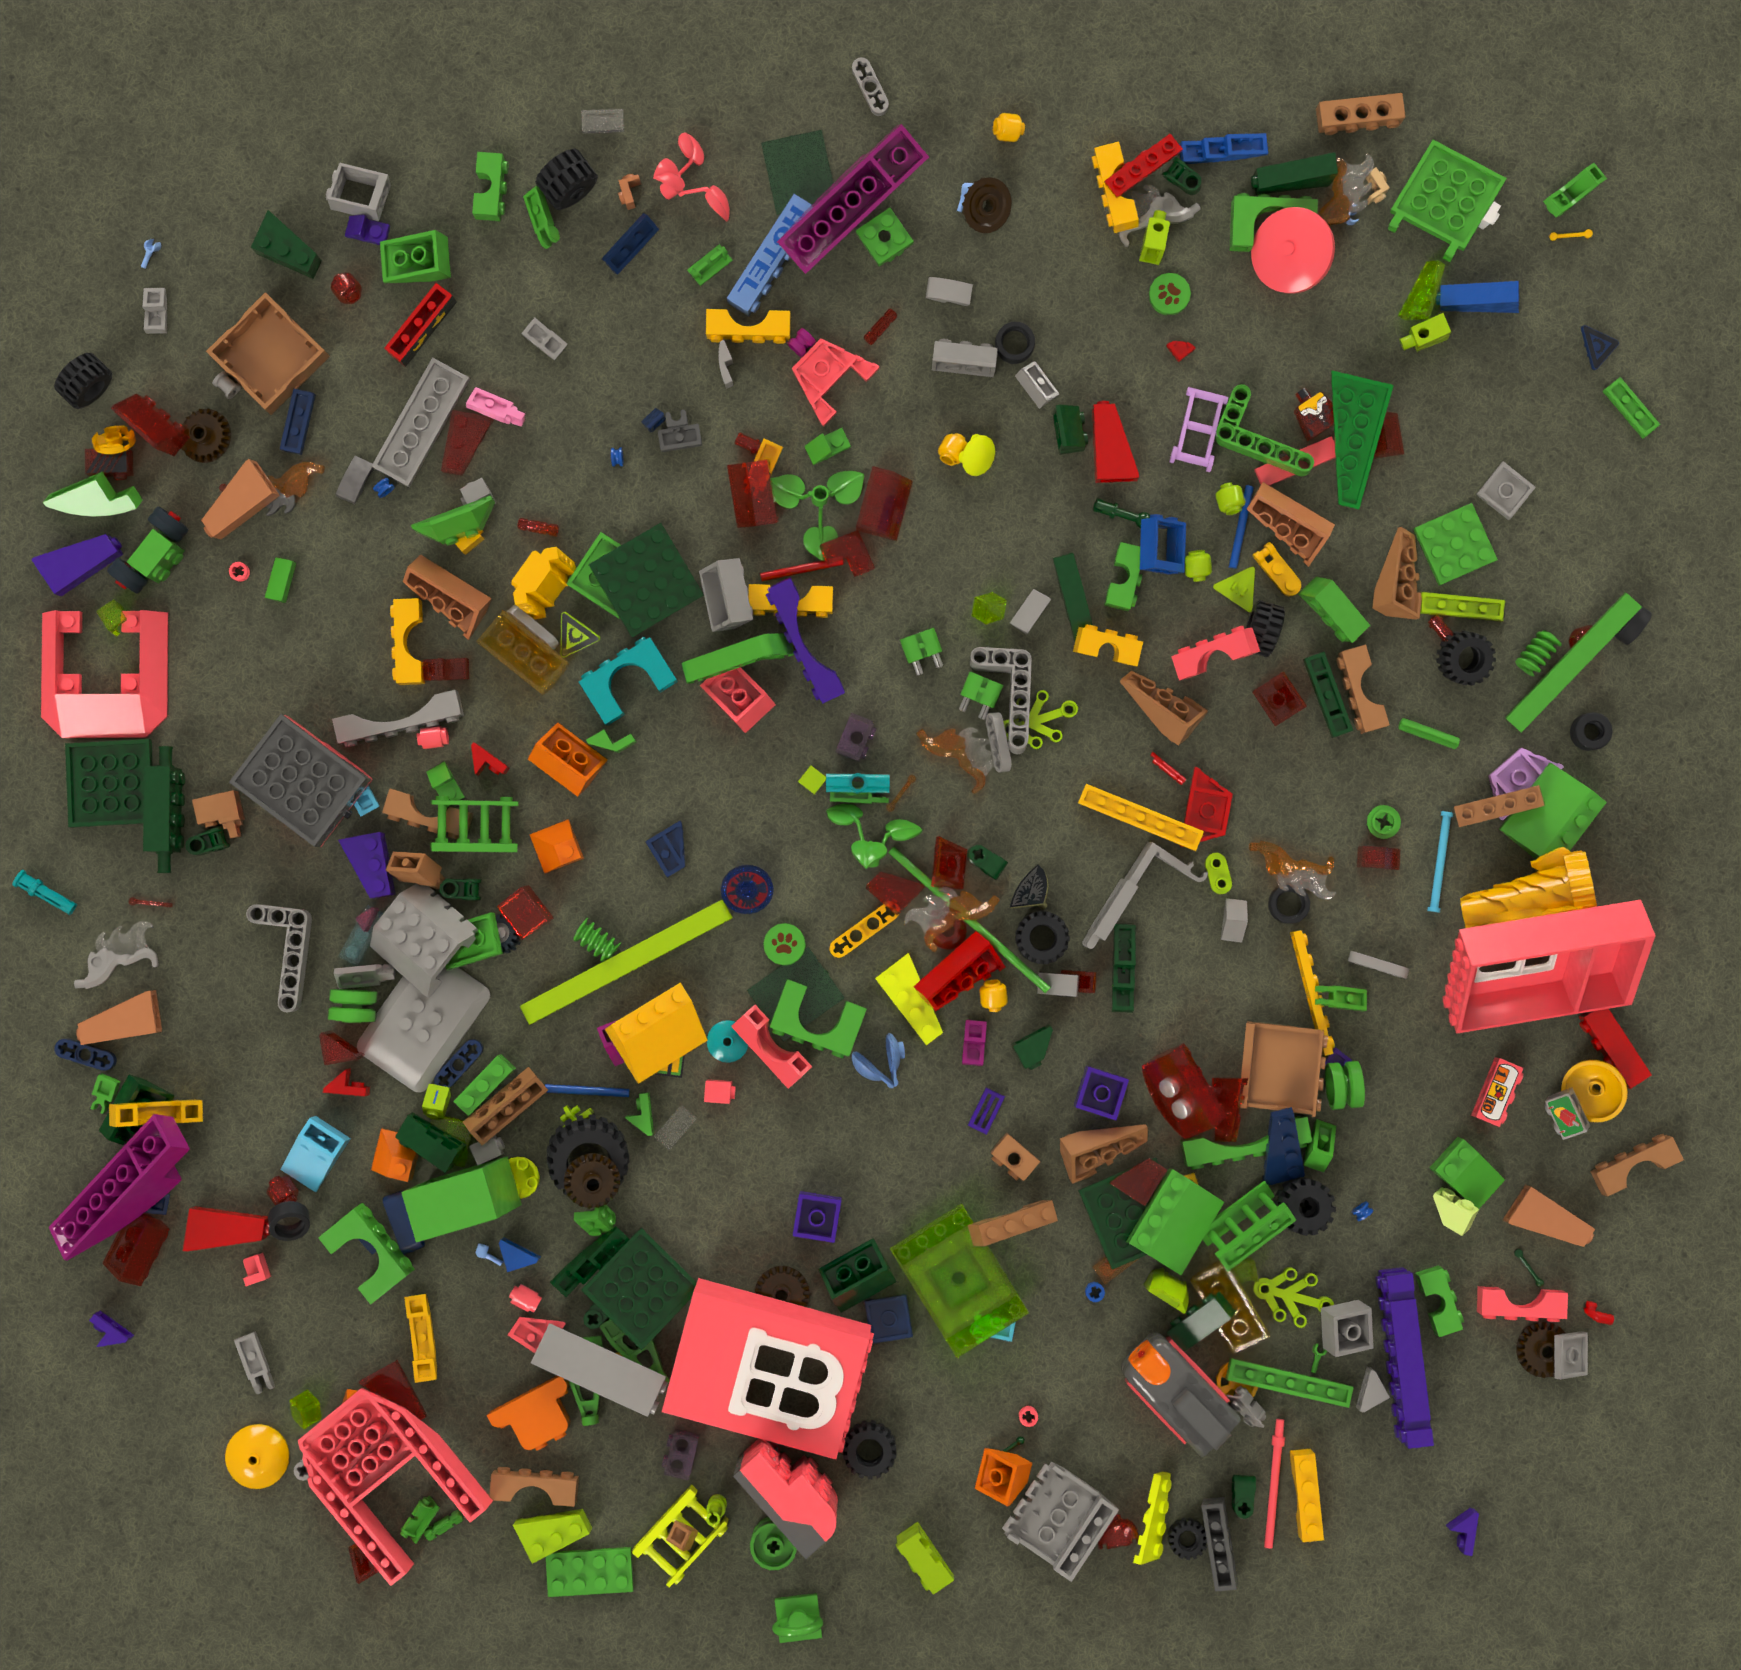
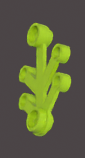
[1003,690,1078,749]
[1253,1267,1334,1328]

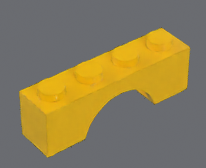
[1092,142,1139,233]
[706,309,791,344]
[748,584,833,618]
[390,598,425,685]
[109,1099,203,1127]
[1290,1449,1324,1542]

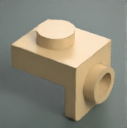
[1365,167,1390,205]

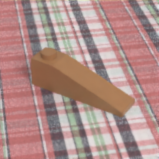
[1372,527,1422,619]
[1120,671,1208,746]
[1060,1124,1148,1184]

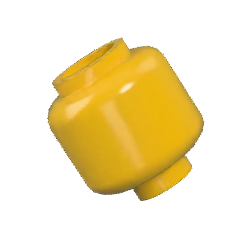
[993,113,1025,142]
[938,433,967,466]
[979,979,1008,1012]

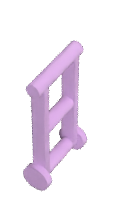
[1169,387,1228,472]

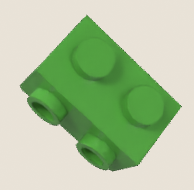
[574,1205,616,1236]

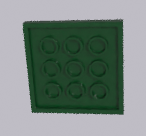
[588,523,704,638]
[65,739,153,828]
[1078,1157,1164,1270]
[581,1228,697,1350]

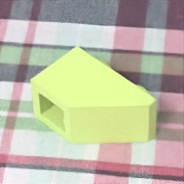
[1433,1187,1479,1236]

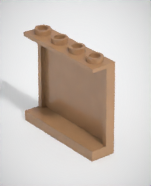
[1238,1021,1328,1117]

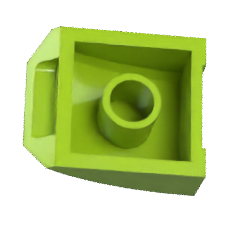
[1143,1268,1189,1314]

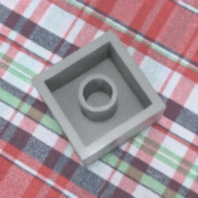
[1321,1300,1373,1357]

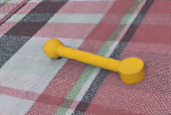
[1549,229,1593,241]

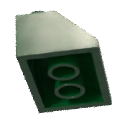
[99,1074,174,1145]
[818,1238,897,1313]

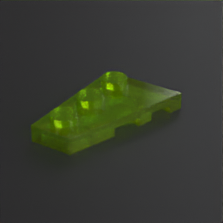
[1398,260,1445,320]

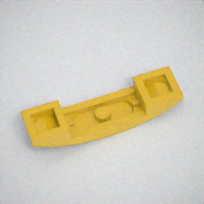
[404,1294,437,1383]

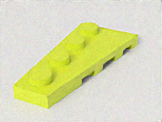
[875,953,943,1045]
[1133,1472,1172,1565]

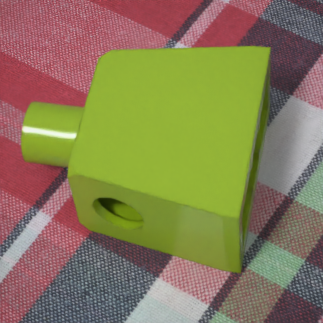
[1139,210,1170,265]
[1399,313,1451,351]

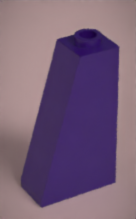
[31,534,123,596]

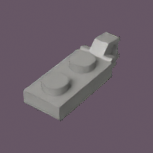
[334,964,396,989]

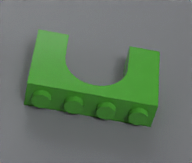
[1229,193,1318,252]
[769,979,867,1058]
[318,1203,415,1305]

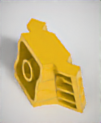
[511,547,576,620]

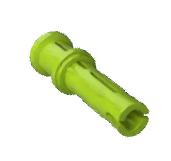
[706,1494,727,1526]

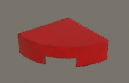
[1166,341,1196,362]

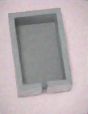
[699,558,753,632]

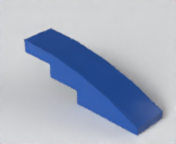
[1179,133,1268,164]

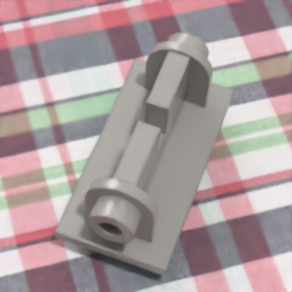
[1226,1386,1266,1428]

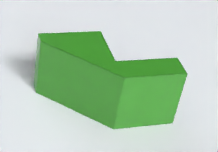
[586,730,637,753]

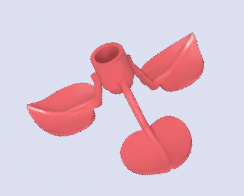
[653,132,729,222]

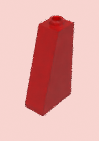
[1092,401,1139,483]
[183,1206,270,1251]

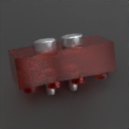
[1142,1043,1227,1139]

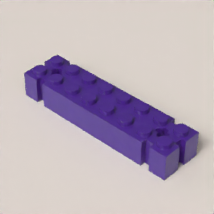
[1375,1267,1434,1449]

